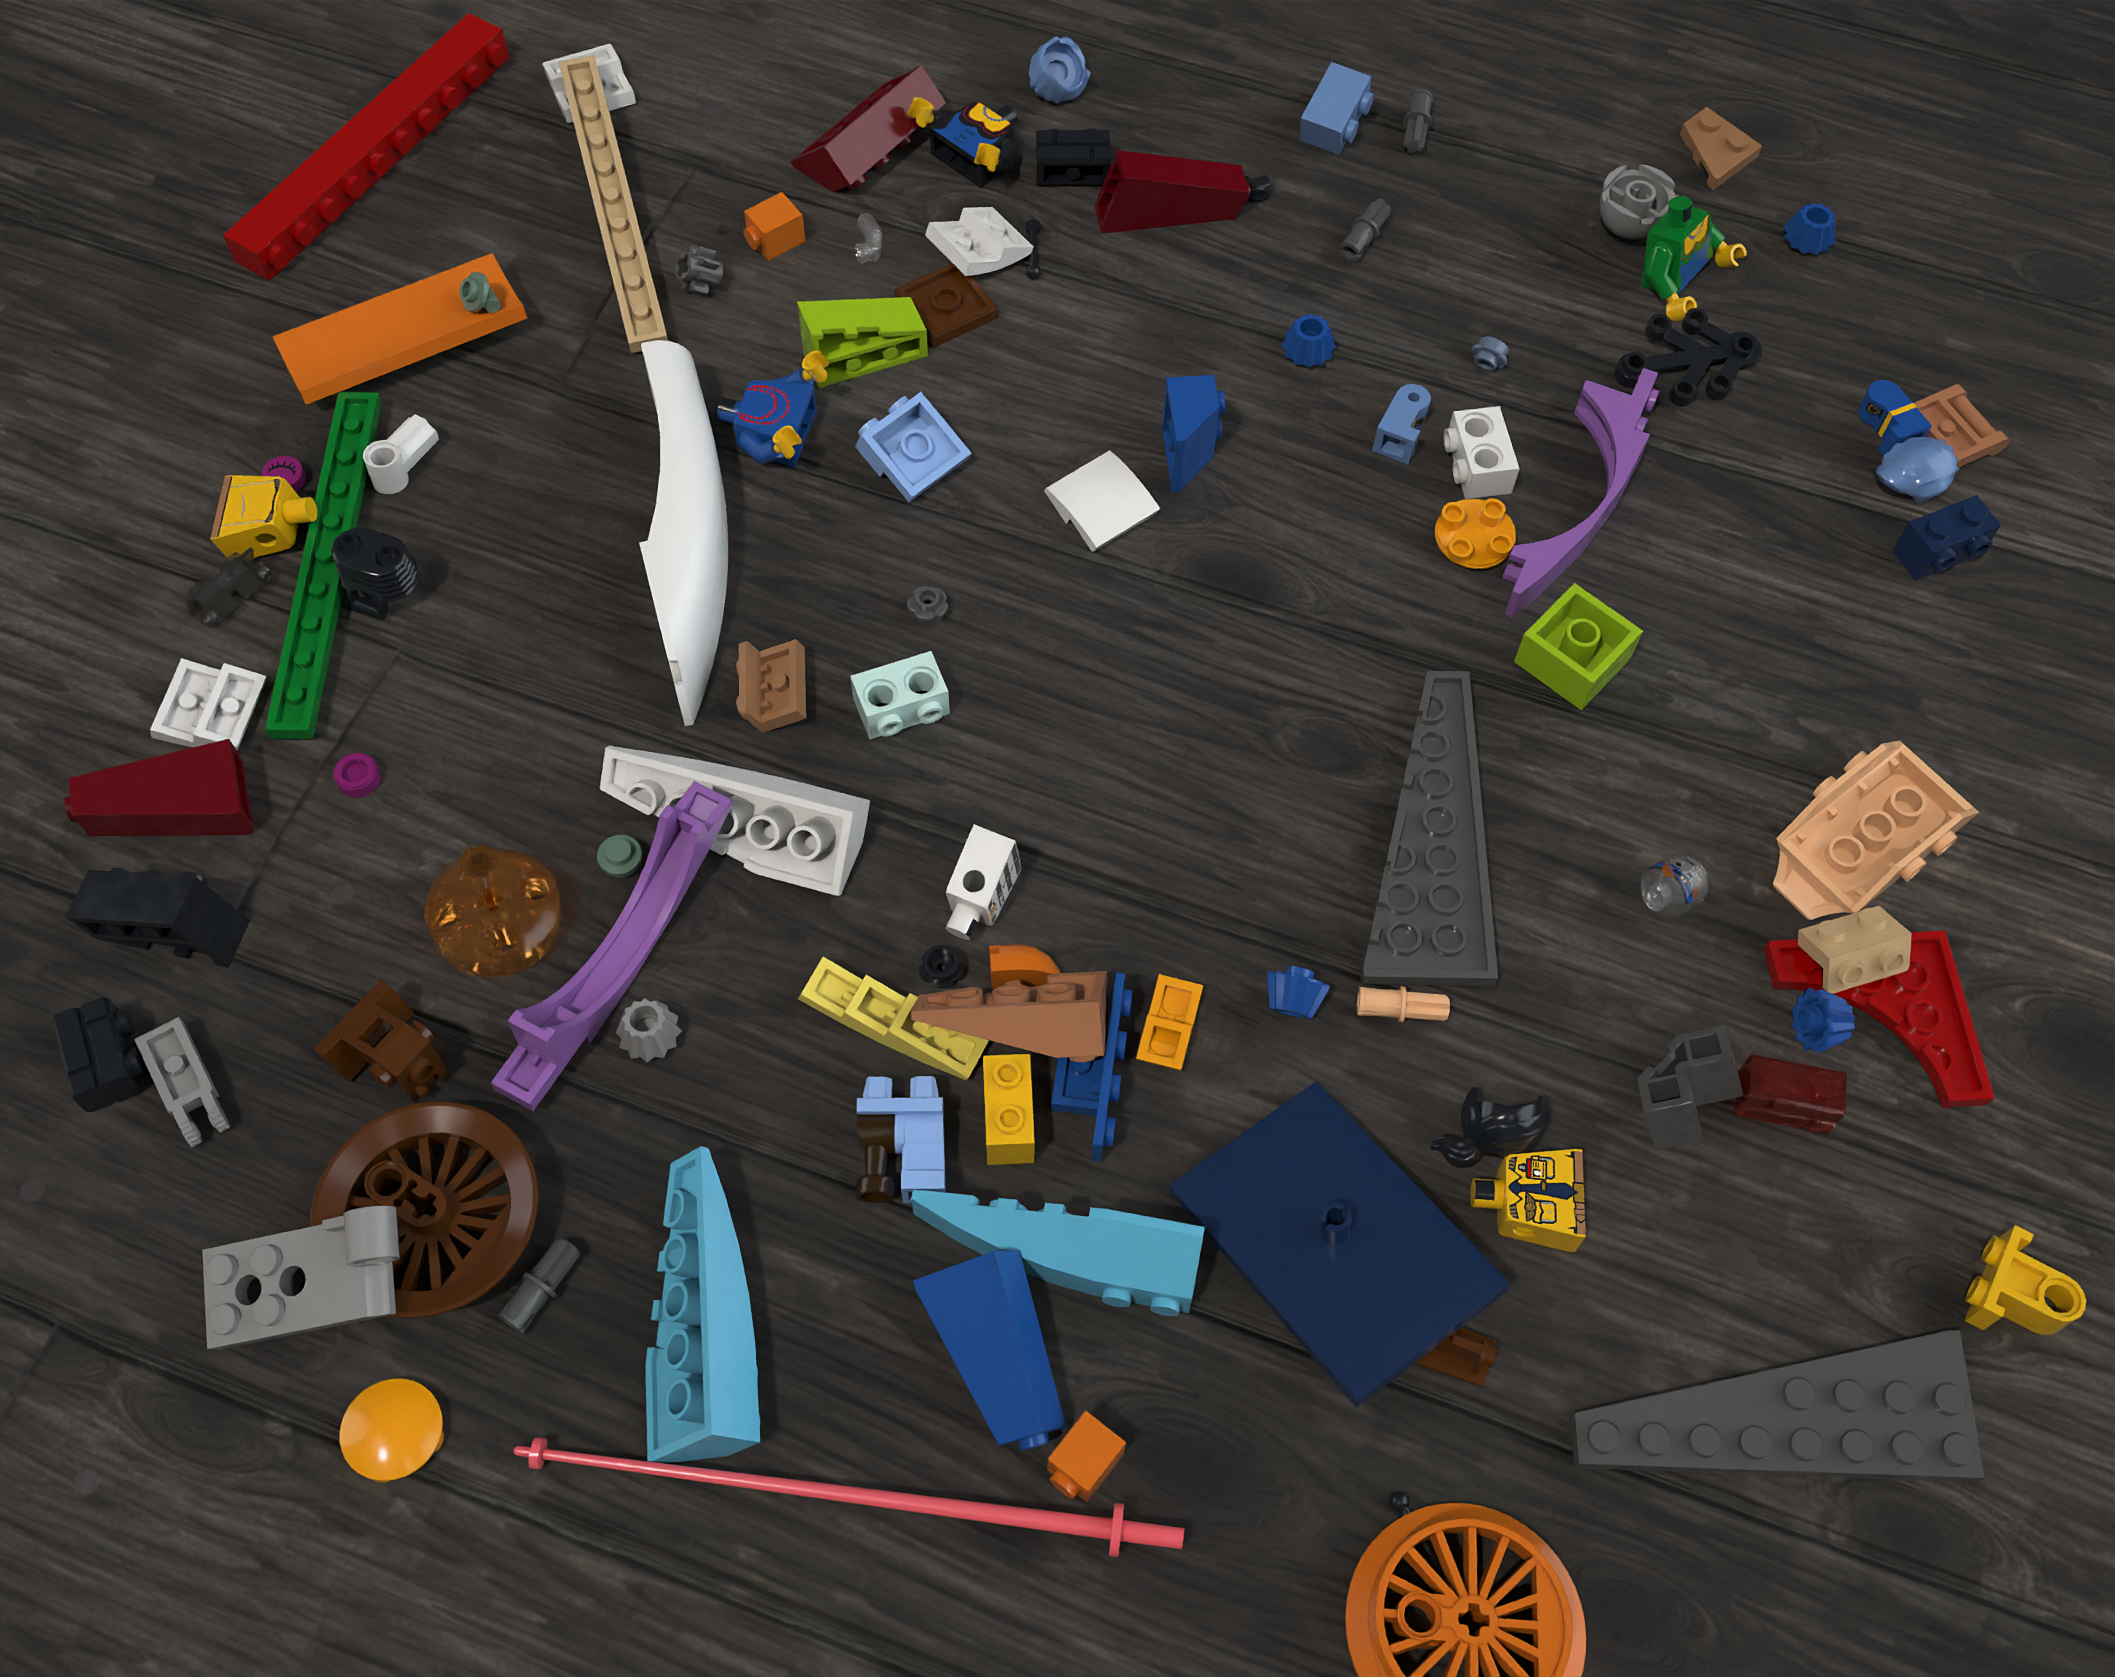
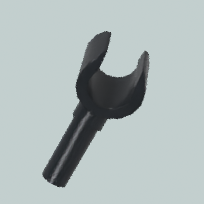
[1245,175,1270,202]

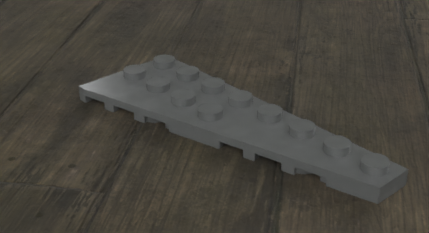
[1361,671,1498,986]
[1570,1330,1985,1483]

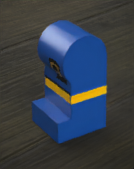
[1858,380,1932,456]

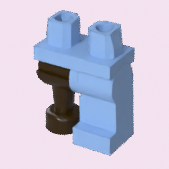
[856,1076,946,1203]

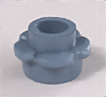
[1471,336,1509,372]

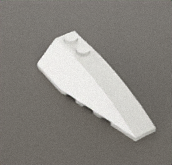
[600,746,870,896]

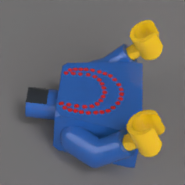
[717,350,829,467]

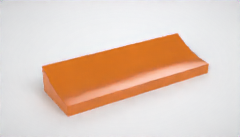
[272,253,528,405]

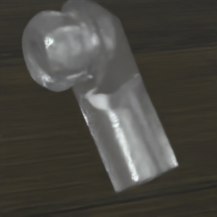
[854,213,882,264]

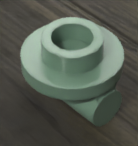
[459,272,501,313]

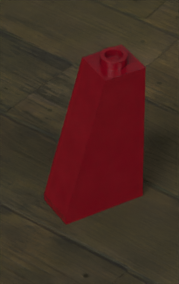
[1094,150,1250,233]
[64,739,254,837]

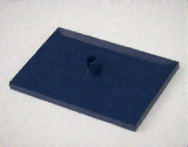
[1169,1081,1510,1408]

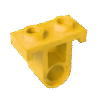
[1965,1225,2086,1335]

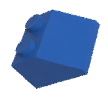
[1162,374,1225,492]

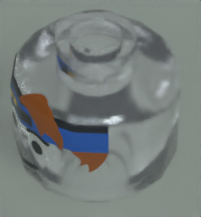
[1640,853,1708,919]

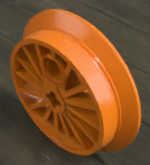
[1345,1503,1586,1677]

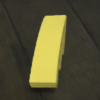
[798,957,989,1080]

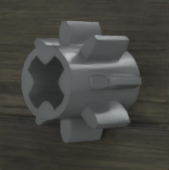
[675,245,723,295]

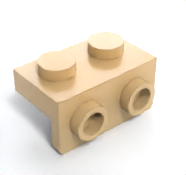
[1798,906,1912,994]

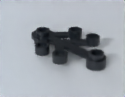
[1614,308,1762,406]

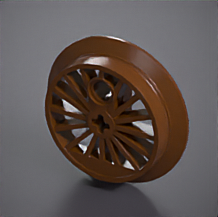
[310,1102,539,1319]

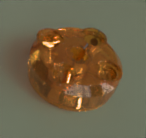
[424,845,562,977]

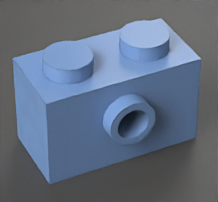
[1300,62,1374,155]

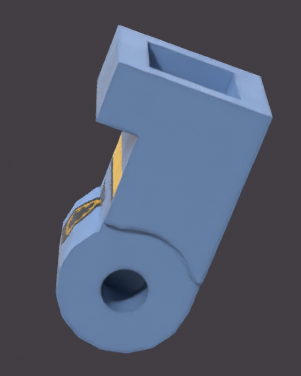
[1372,384,1431,465]

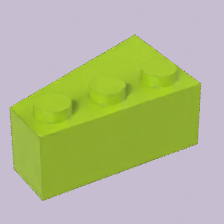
[797,297,928,388]

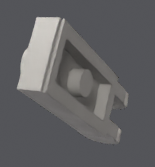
[135,1017,230,1147]

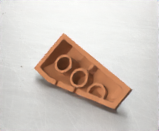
[911,971,1108,1062]

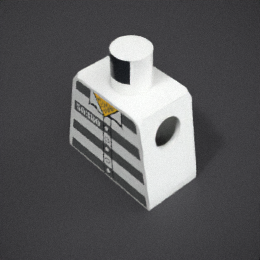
[945,825,1021,940]

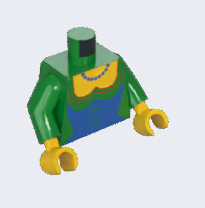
[1642,196,1746,322]

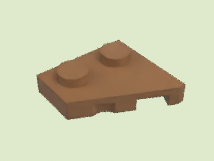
[1680,107,1762,190]

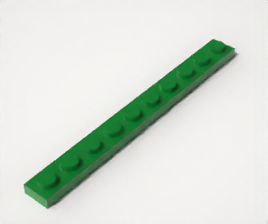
[265,392,382,739]

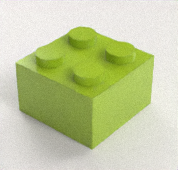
[1514,583,1643,710]

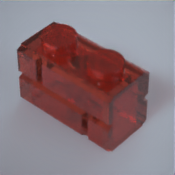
[1734,1054,1847,1134]

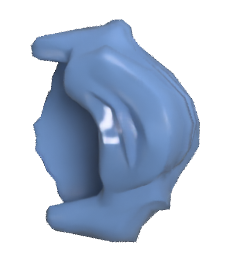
[1029,36,1091,105]
[1876,437,1959,505]

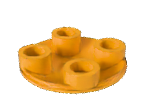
[1435,498,1516,569]
[340,1378,444,1483]

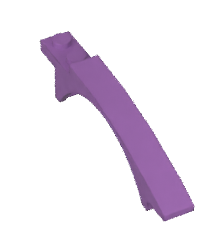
[1502,368,1659,617]
[491,781,733,1111]

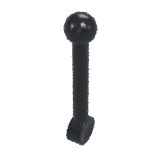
[1025,219,1041,280]
[1389,1491,1449,1586]

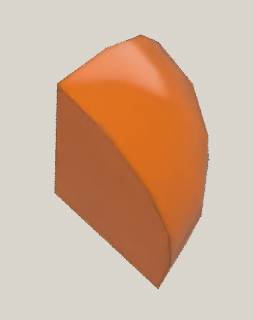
[989,944,1060,990]

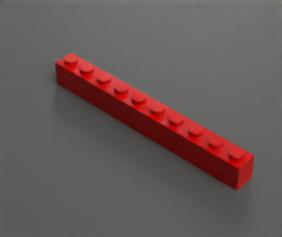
[223,13,510,281]

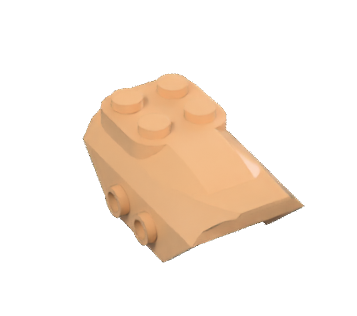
[1773,740,1980,920]

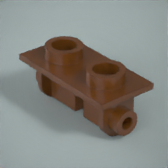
[1414,1328,1497,1388]

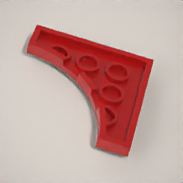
[1763,930,1995,1108]

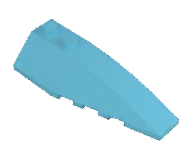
[645,1146,760,1463]
[911,1189,1205,1316]

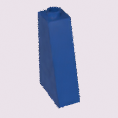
[913,1250,1066,1451]

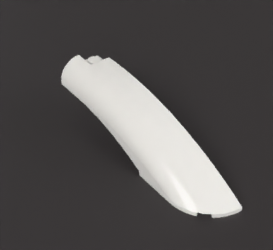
[639,340,728,726]

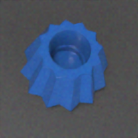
[1783,202,1835,256]
[1281,314,1336,368]
[1267,966,1329,1019]
[1791,988,1855,1053]

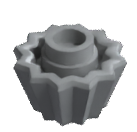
[616,998,682,1062]

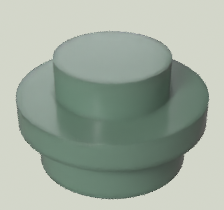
[597,835,643,878]

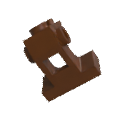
[313,980,447,1103]

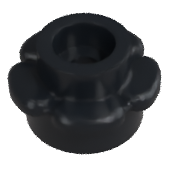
[919,945,964,989]

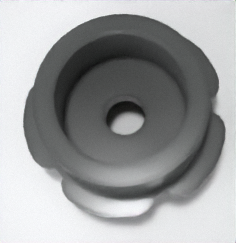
[907,586,948,625]

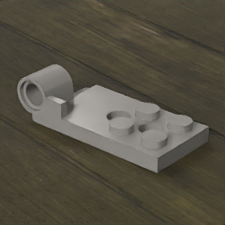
[202,1206,400,1350]

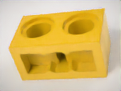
[983,1054,1035,1165]

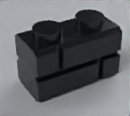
[1036,128,1111,186]
[52,997,146,1113]

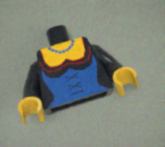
[907,97,1018,189]

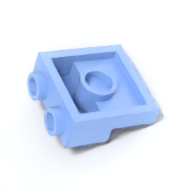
[855,392,972,502]

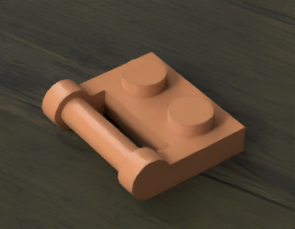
[1913,384,2010,468]

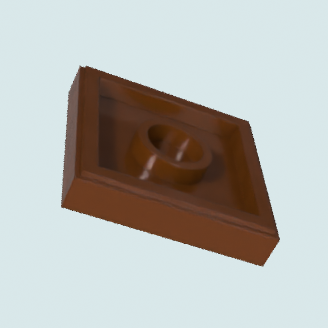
[894,263,998,348]

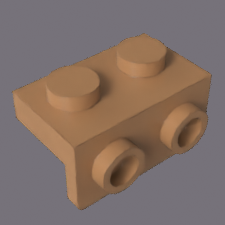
[736,639,806,733]

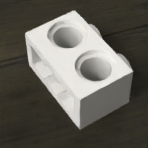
[1443,406,1520,499]

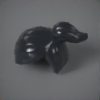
[1430,1087,1549,1168]

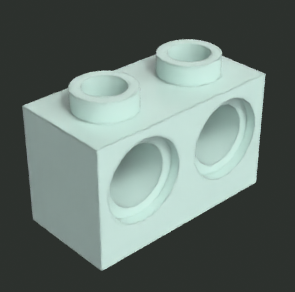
[850,651,950,739]

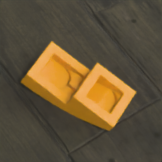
[1136,974,1203,1071]

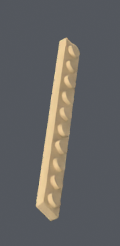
[559,55,668,353]

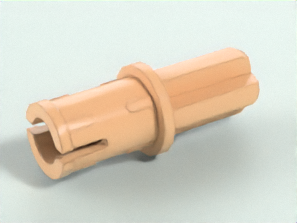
[1357,986,1450,1023]

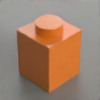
[743,192,806,261]
[1047,1411,1126,1502]

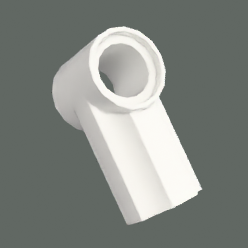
[363,414,439,494]

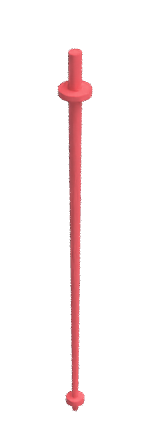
[513,1437,1184,1557]

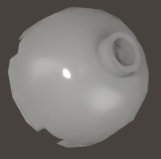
[1599,164,1678,240]

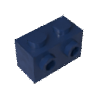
[1892,495,2001,581]

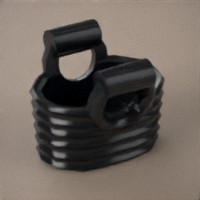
[331,527,420,620]

